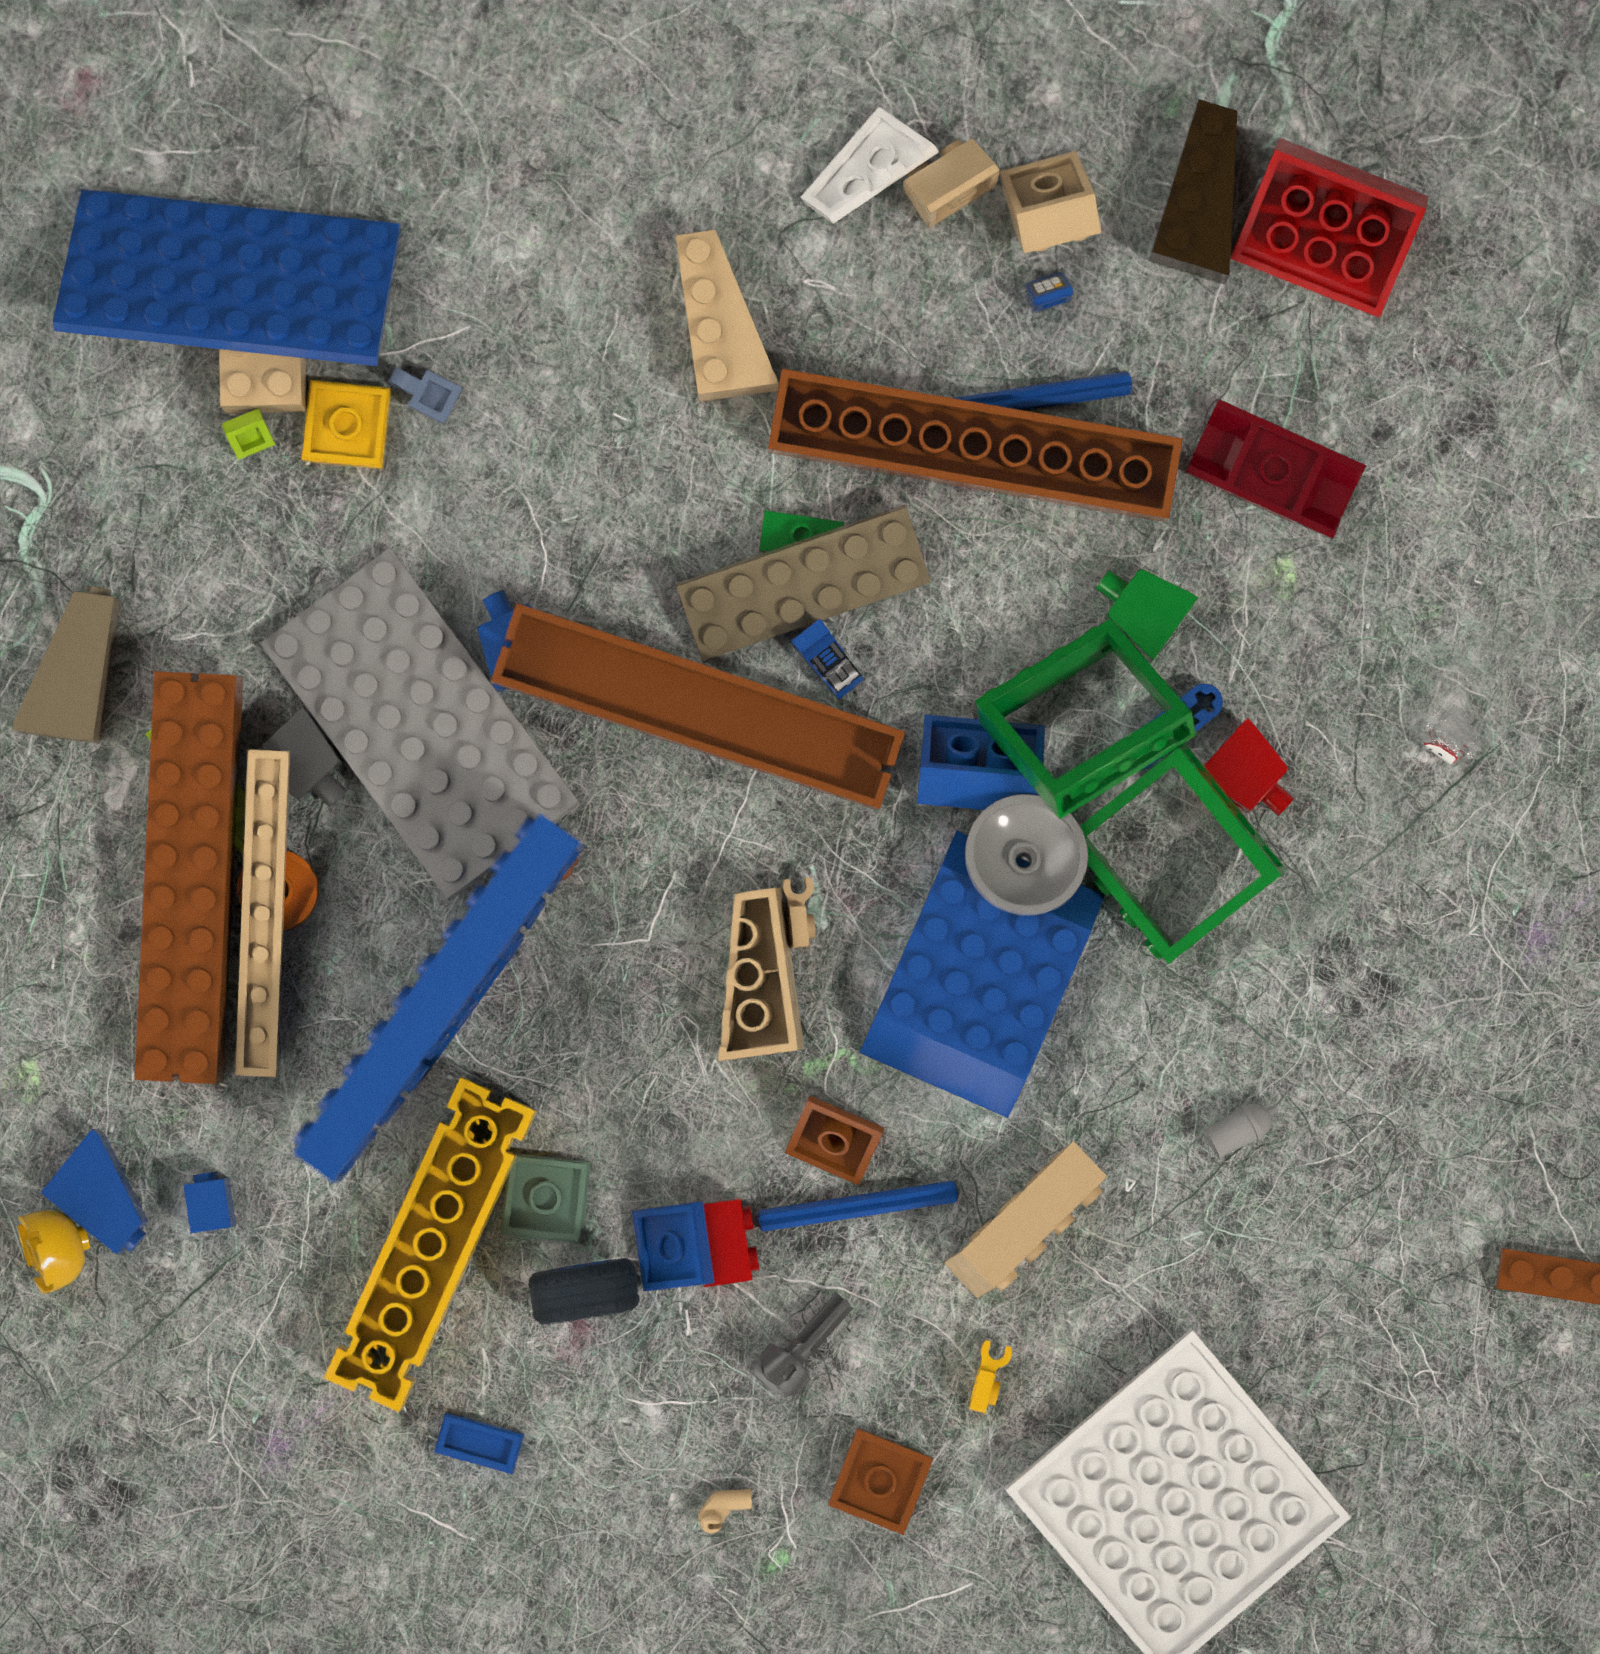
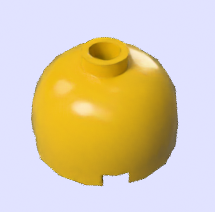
[17,1209,90,1294]

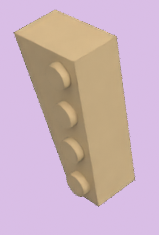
[675,230,779,402]
[718,888,805,1061]
[944,1141,1108,1298]

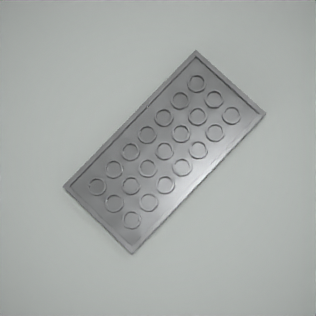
[260,548,580,901]

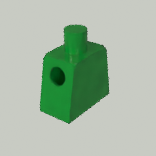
[1095,569,1198,664]

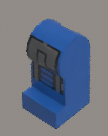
[791,619,864,700]

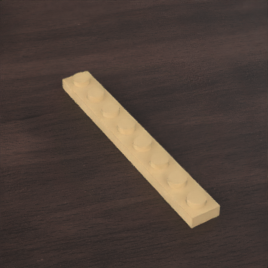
[235,749,290,1077]

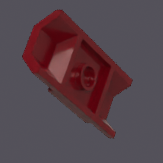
[1185,399,1367,540]

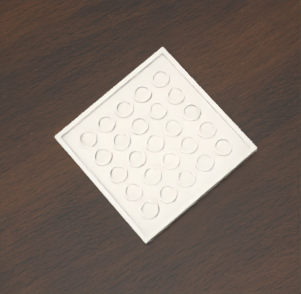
[1004,1329,1351,1654]

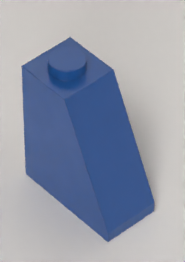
[41,1128,148,1254]

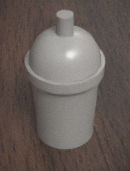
[1203,1103,1279,1158]

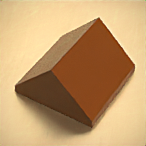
[785,1095,885,1185]

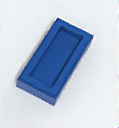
[434,1412,524,1474]

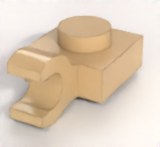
[782,877,815,949]

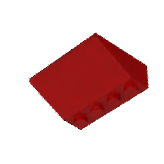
[1230,137,1429,318]

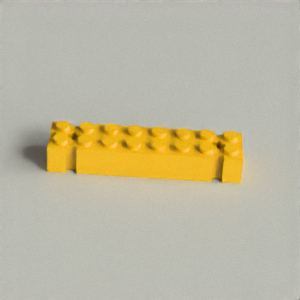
[324,1077,538,1412]

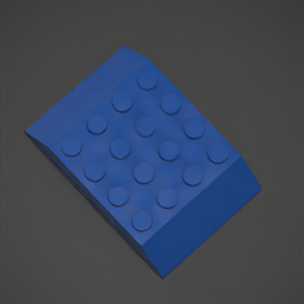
[859,830,1105,1118]

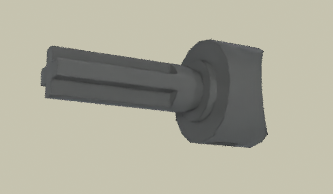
[753,1292,853,1396]

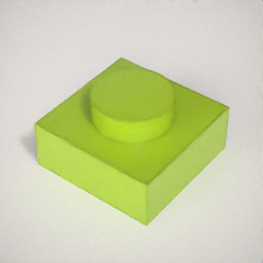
[221,408,275,460]

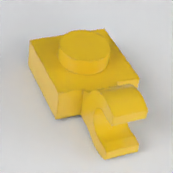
[968,1340,1012,1413]

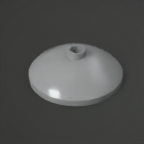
[965,794,1088,915]

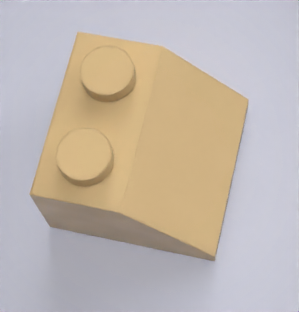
[903,138,1000,229]
[999,151,1101,254]

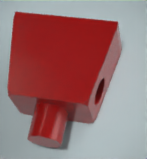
[1204,718,1295,816]

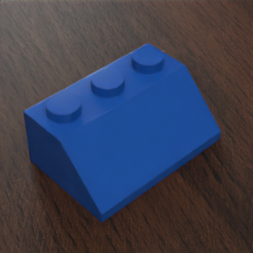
[917,714,1045,810]

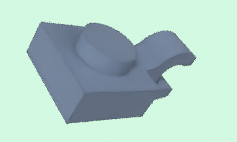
[388,367,463,425]

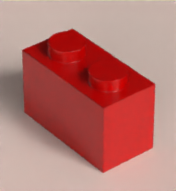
[703,1198,760,1287]

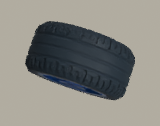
[528,1258,639,1325]

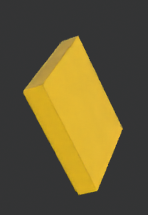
[301,380,391,470]

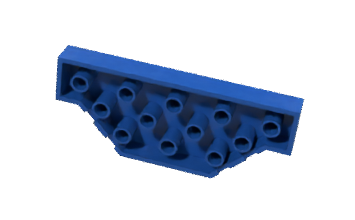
[292,813,585,1183]

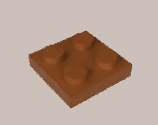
[828,1427,934,1535]

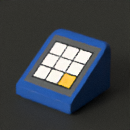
[1025,272,1074,312]

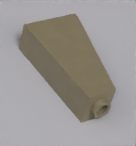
[12,586,120,744]

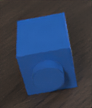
[183,1171,236,1234]

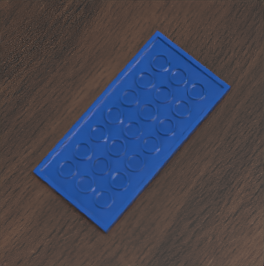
[53,189,401,366]

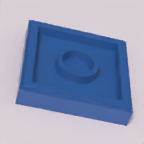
[632,1201,715,1292]

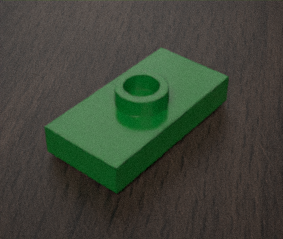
[759,511,844,553]

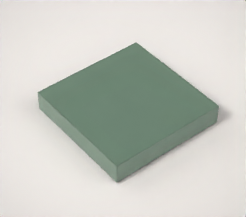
[500,1153,591,1243]

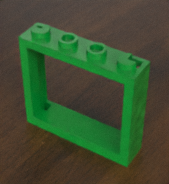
[975,619,1196,820]
[1080,743,1287,964]

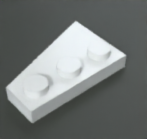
[801,107,939,224]

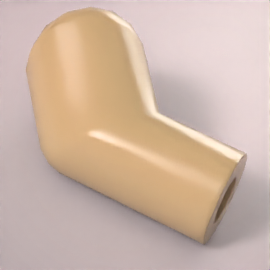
[698,1489,752,1534]

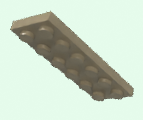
[675,505,931,661]

